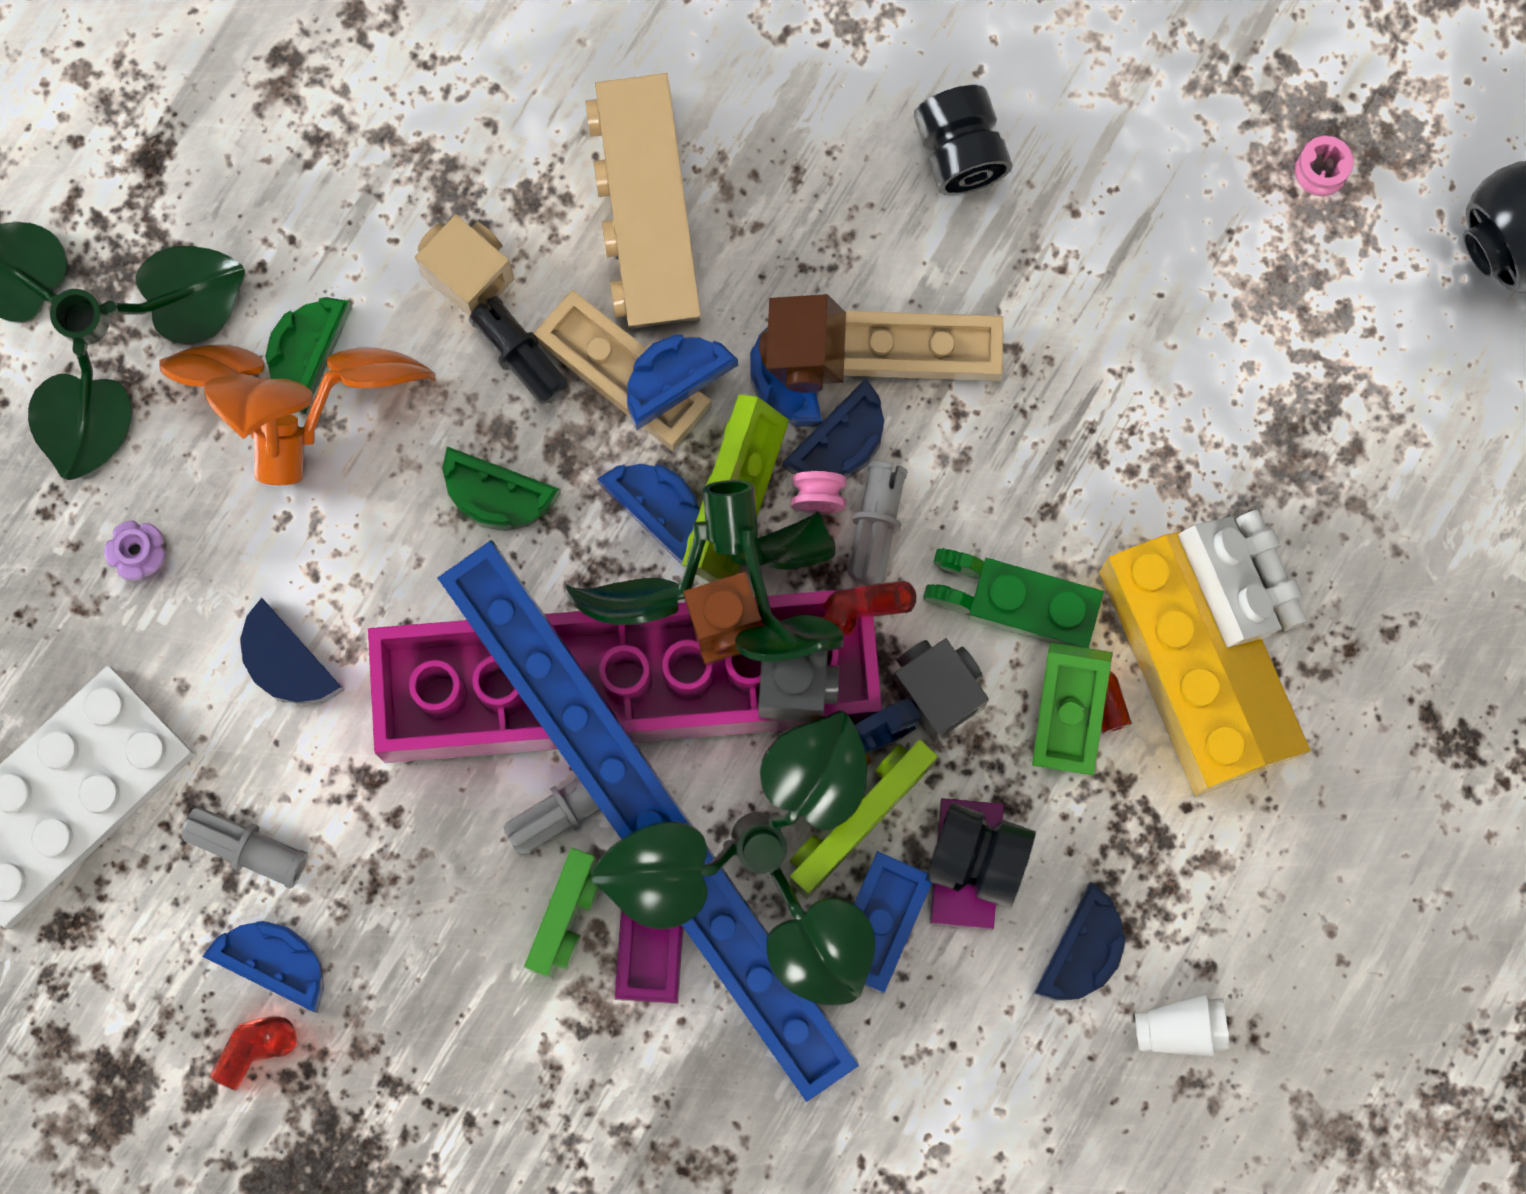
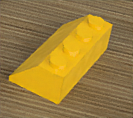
[1099,531,1311,797]

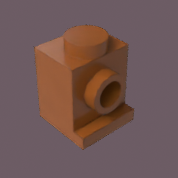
[683,571,762,665]

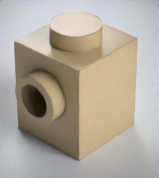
[415,214,515,317]

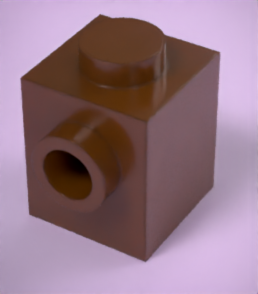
[760,294,846,393]

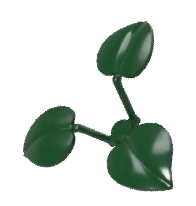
[0,222,245,480]
[566,480,844,661]
[591,710,875,1005]

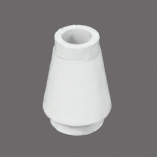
[1135,993,1230,1057]

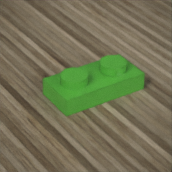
[1032,642,1113,776]
[524,847,600,980]

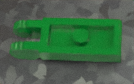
[923,548,1104,648]

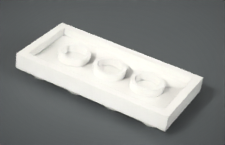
[0,665,196,929]

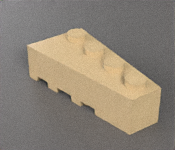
[585,73,701,330]

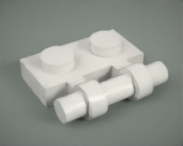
[1178,510,1307,648]

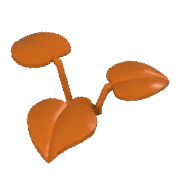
[159,344,436,485]

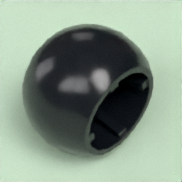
[1463,161,1526,293]

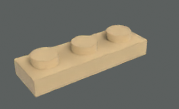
[533,289,712,452]
[844,311,1003,381]

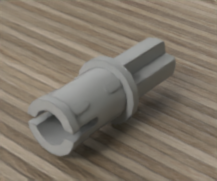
[848,461,908,585]
[503,779,600,855]
[181,807,308,889]

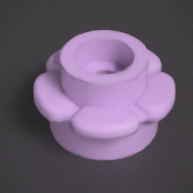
[104,521,165,580]

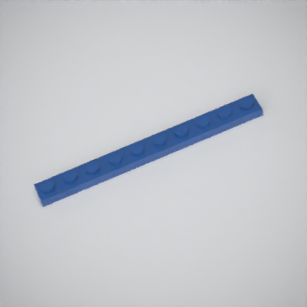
[437,540,859,1102]

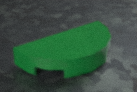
[265,297,352,414]
[442,446,561,531]

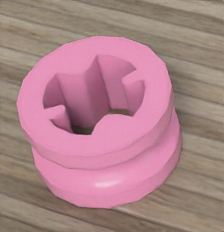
[1295,136,1354,196]
[791,471,847,514]

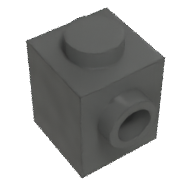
[892,638,989,743]
[758,651,839,722]

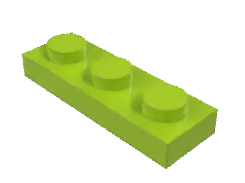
[681,394,789,583]
[789,739,938,899]

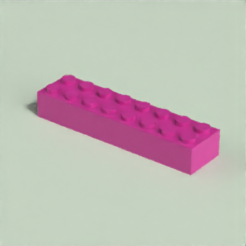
[368,587,882,763]

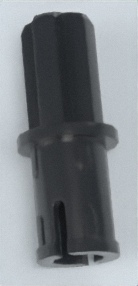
[469,296,568,405]

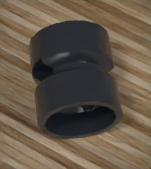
[914,85,1013,196]
[925,802,1036,909]

